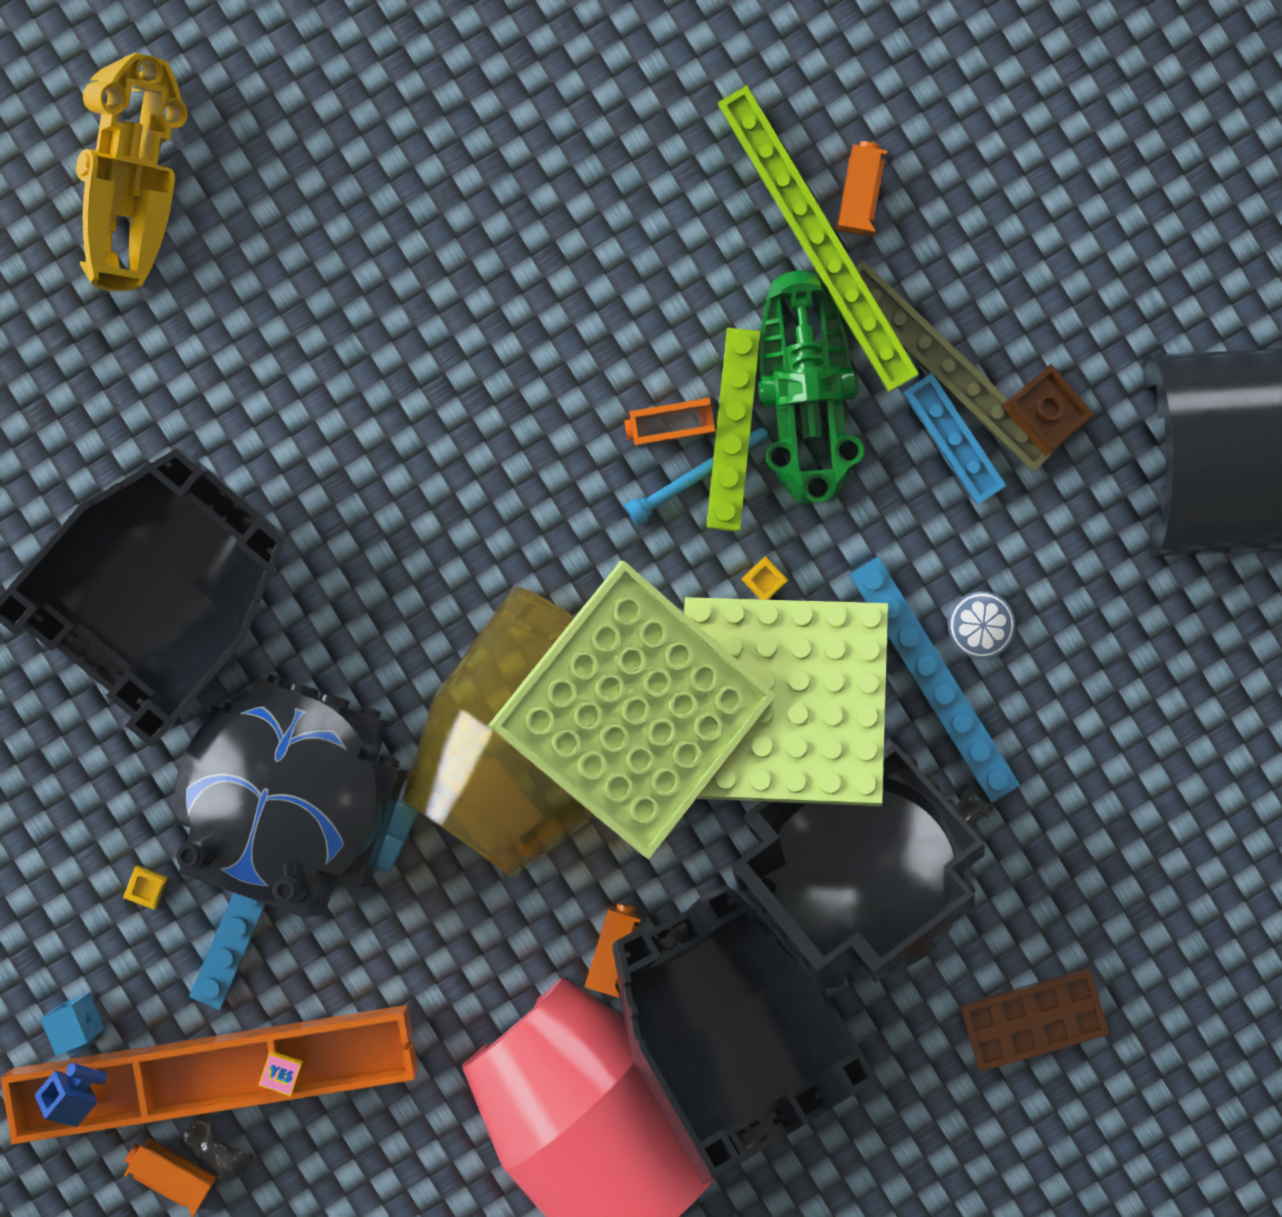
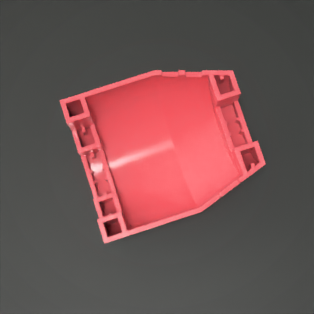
[461,977,715,1217]

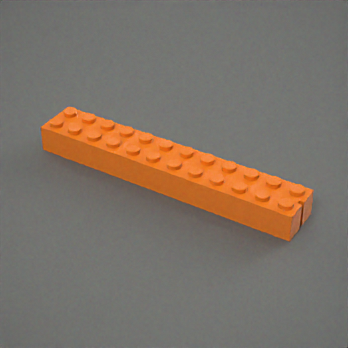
[1,1005,419,1144]

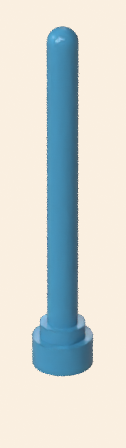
[624,427,768,527]

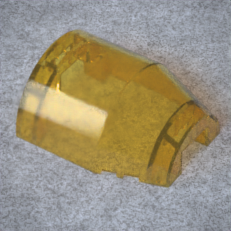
[402,586,596,878]

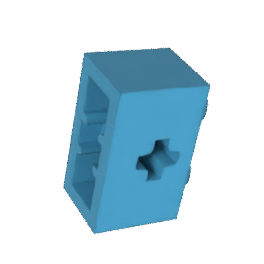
[40,992,105,1057]

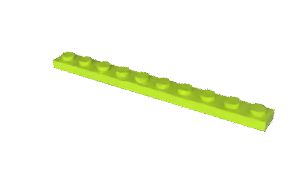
[718,85,919,393]

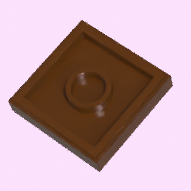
[1002,364,1095,457]

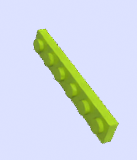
[706,328,760,532]

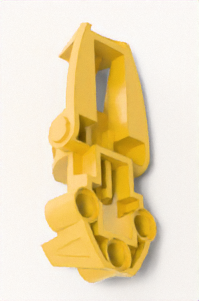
[76,53,188,291]

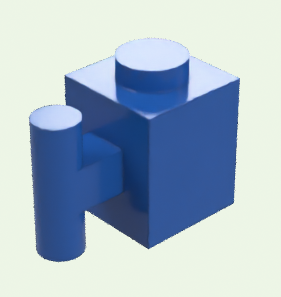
[35,1063,107,1127]

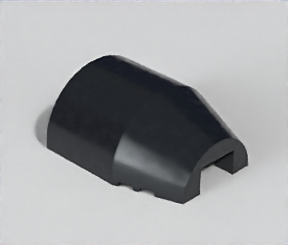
[1143,349,1282,557]
[0,448,285,748]
[612,884,878,1184]

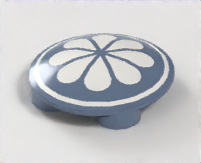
[947,591,1015,659]

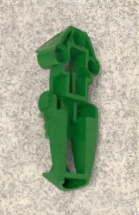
[758,270,864,504]

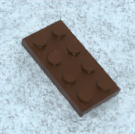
[960,968,1110,1072]

